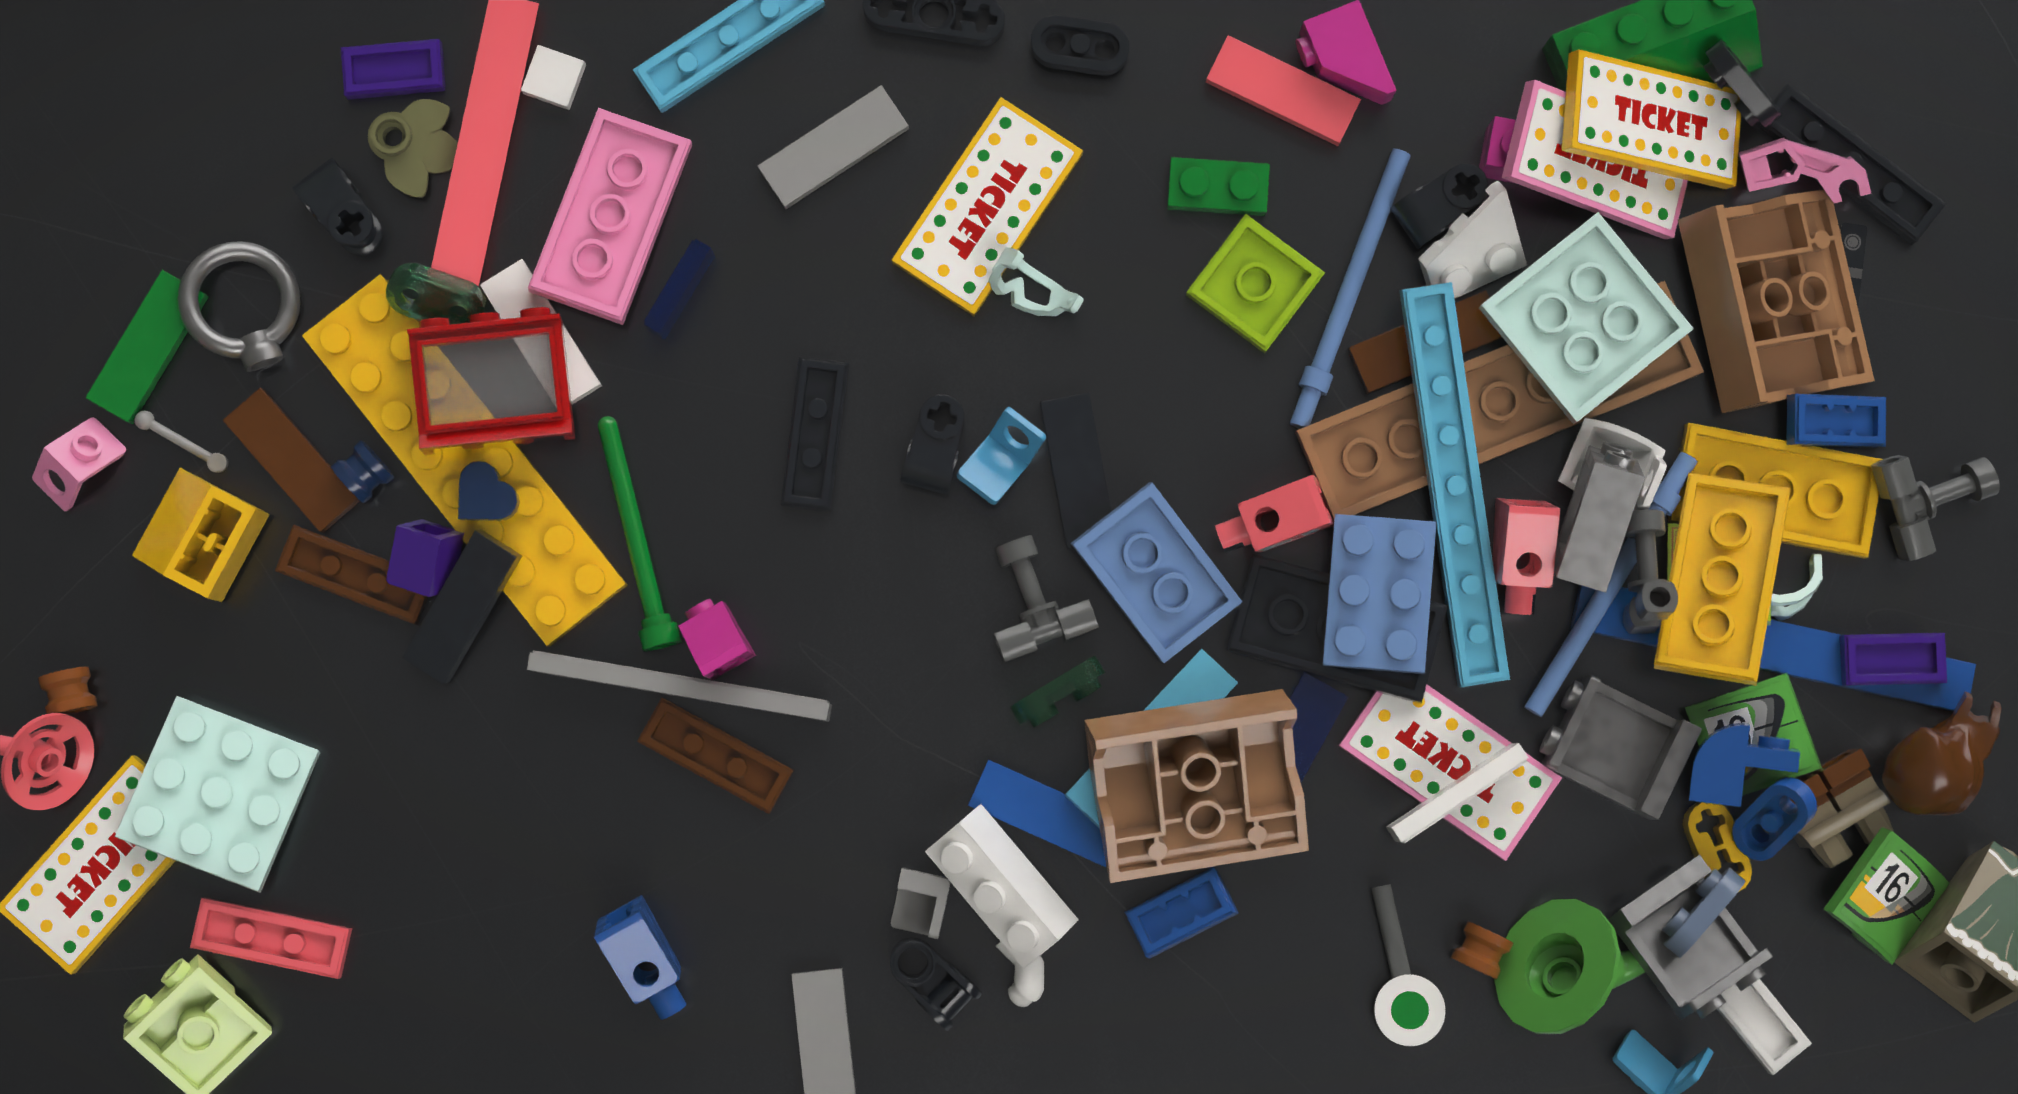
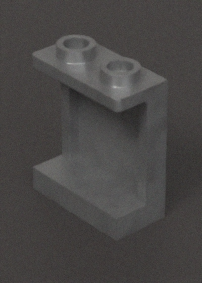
[1539,675,1702,820]
[1608,855,1773,1020]

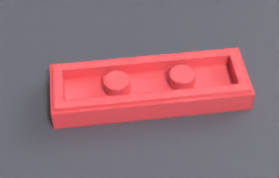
[1205,35,1361,146]
[190,897,352,979]

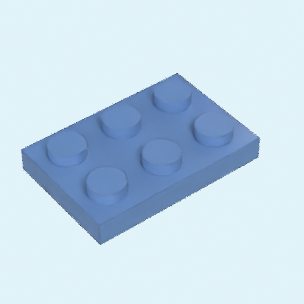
[1070,482,1242,663]
[1323,514,1436,674]

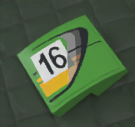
[1685,673,1822,796]
[1823,827,1950,965]

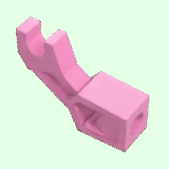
[1738,138,1871,204]

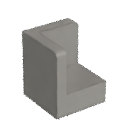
[891,868,951,939]

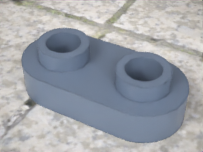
[1662,867,1746,958]

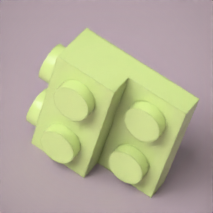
[123,954,272,1094]

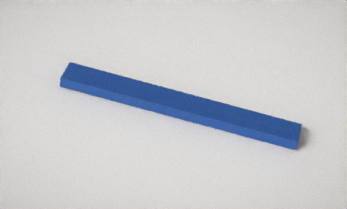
[1570,585,1976,712]

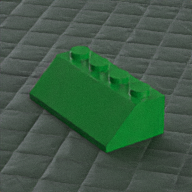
[1542,0,1763,92]

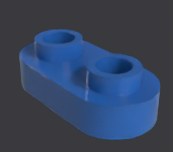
[1732,777,1817,861]

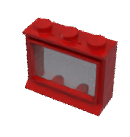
[407,307,575,455]

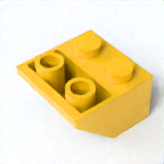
[132,468,270,602]

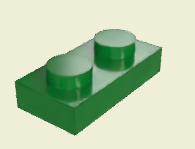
[1167,157,1270,216]

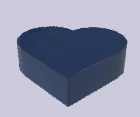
[458,461,520,521]

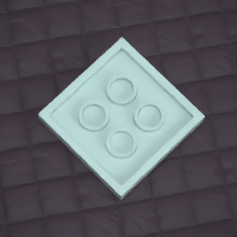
[1479,212,1694,424]
[115,696,320,893]

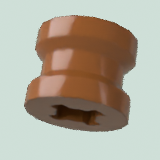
[38,666,98,715]
[1451,921,1514,980]

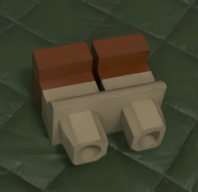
[1790,748,1893,868]

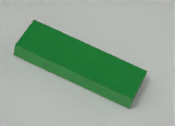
[85,270,209,424]

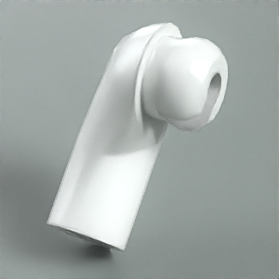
[996,942,1044,1007]

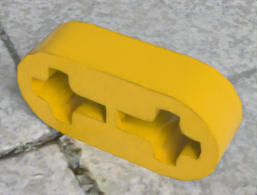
[1683,802,1752,892]

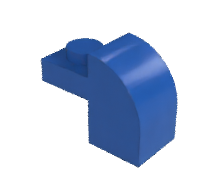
[1689,723,1800,807]

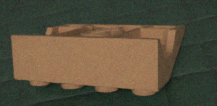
[1678,189,1875,413]
[1084,689,1309,883]

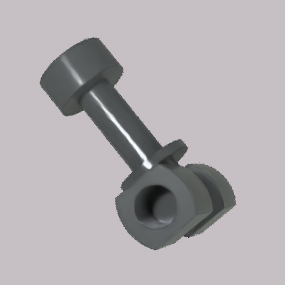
[1871,455,2000,561]
[1623,509,1678,634]
[993,535,1099,663]

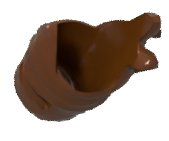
[1882,691,2002,816]

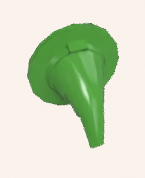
[1494,899,1645,1034]

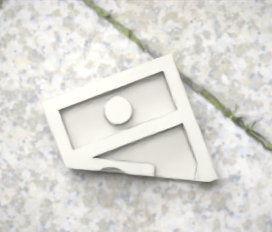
[1418,181,1527,299]

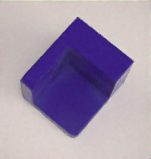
[386,519,464,597]

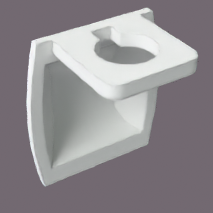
[1558,418,1667,511]

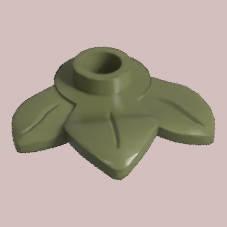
[368,99,458,198]

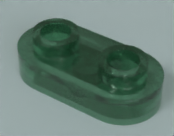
[386,263,487,325]
[1009,656,1106,728]

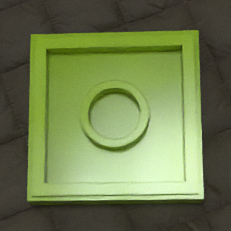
[1186,214,1325,354]

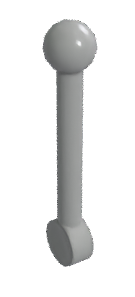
[135,410,229,473]

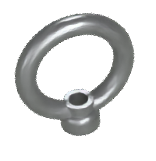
[178,241,300,372]

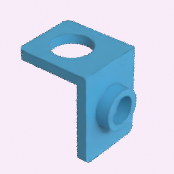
[956,407,1047,505]
[1613,1030,1714,1094]

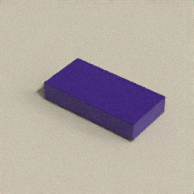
[341,39,446,100]
[1840,633,1947,686]

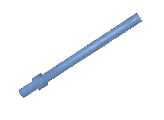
[1289,148,1411,429]
[1524,452,1698,717]

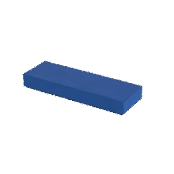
[968,760,1106,867]

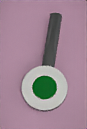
[1371,884,1445,1046]

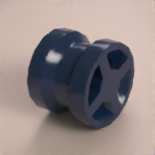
[331,440,395,504]

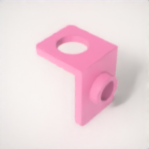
[32,417,126,511]

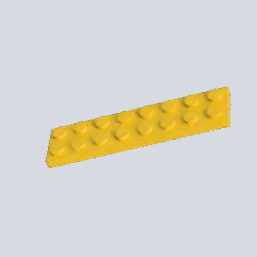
[302,274,628,647]

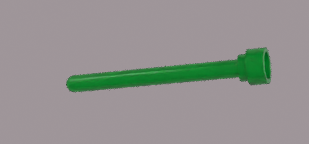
[598,416,682,652]

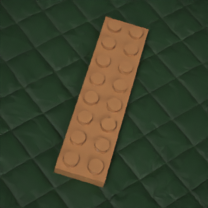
[1295,281,1704,521]

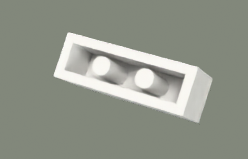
[925,804,1079,969]

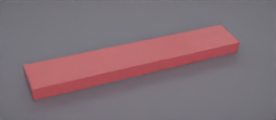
[428,0,539,293]

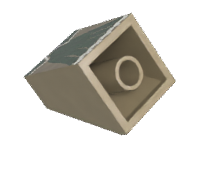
[1894,841,2018,1023]

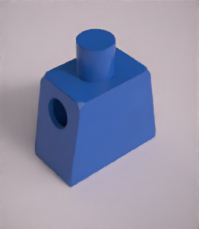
[594,895,687,1020]

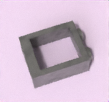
[1554,442,1645,593]

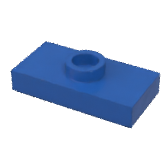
[1787,394,1886,448]
[1125,867,1239,959]

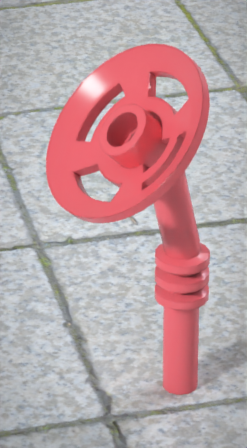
[0,713,94,810]

